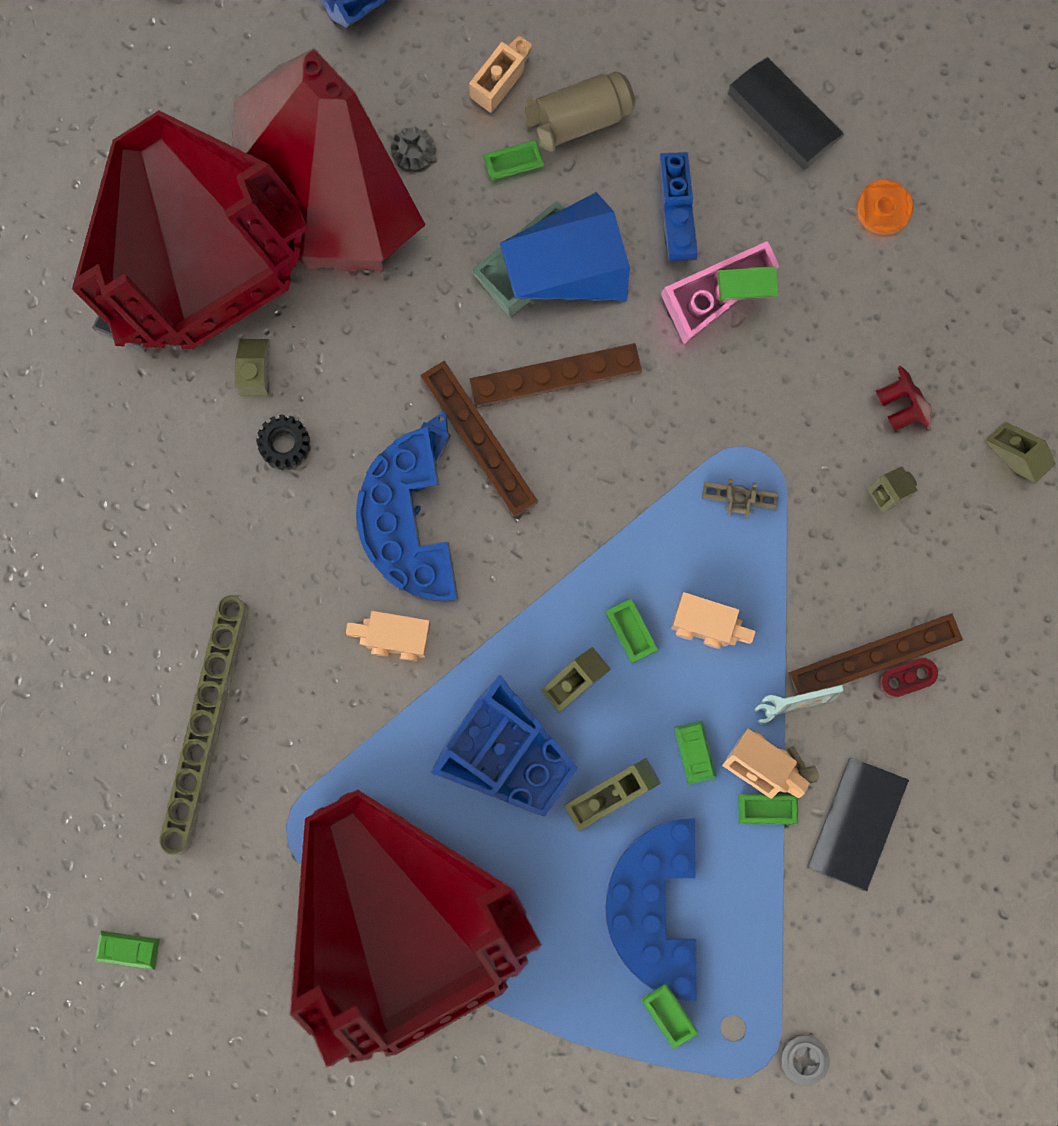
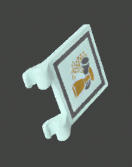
[754,685,844,725]

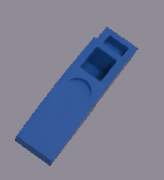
[660,152,698,261]

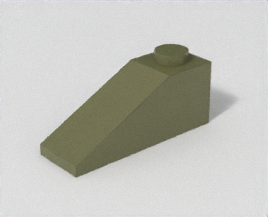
[564,758,661,831]

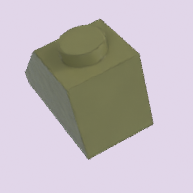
[235,339,269,395]
[986,421,1056,483]
[867,466,918,513]
[541,647,611,713]

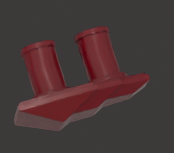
[876,365,932,432]

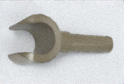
[787,746,819,784]

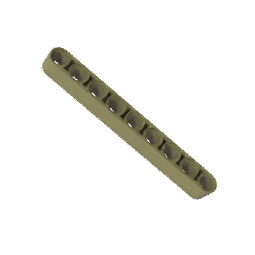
[159,595,248,854]

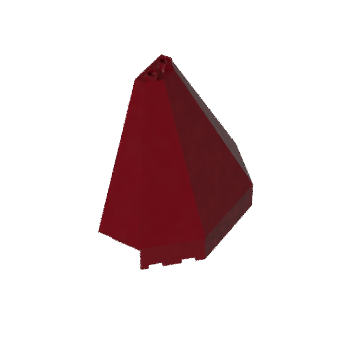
[231,48,426,272]
[72,110,307,349]
[290,789,542,1067]

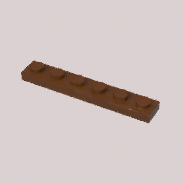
[470,343,642,408]
[420,360,538,518]
[788,613,963,695]

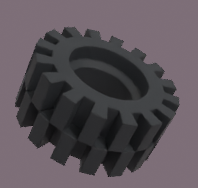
[256,415,311,470]

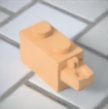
[469,36,532,114]
[671,592,756,649]
[346,611,431,662]
[722,728,810,799]

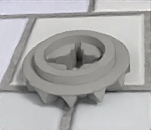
[391,126,435,170]
[781,1036,830,1086]

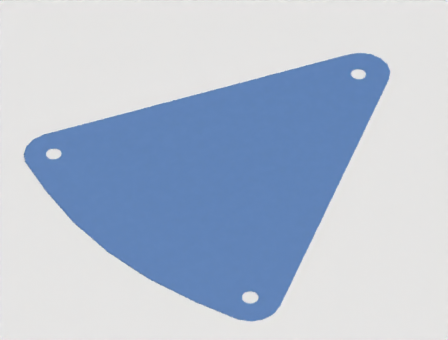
[286,446,788,1079]

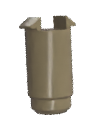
[525,71,635,152]

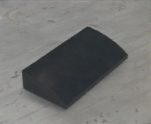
[728,57,844,170]
[807,758,909,891]

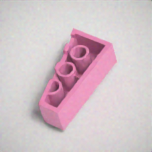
[661,241,780,345]

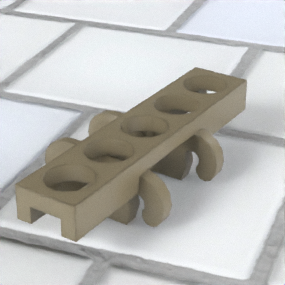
[702,479,778,519]

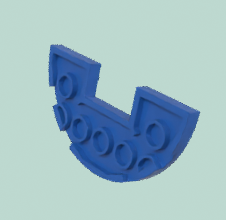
[356,427,458,601]
[605,818,697,1001]

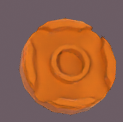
[856,179,914,235]

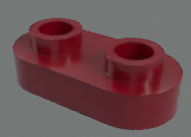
[879,658,938,698]

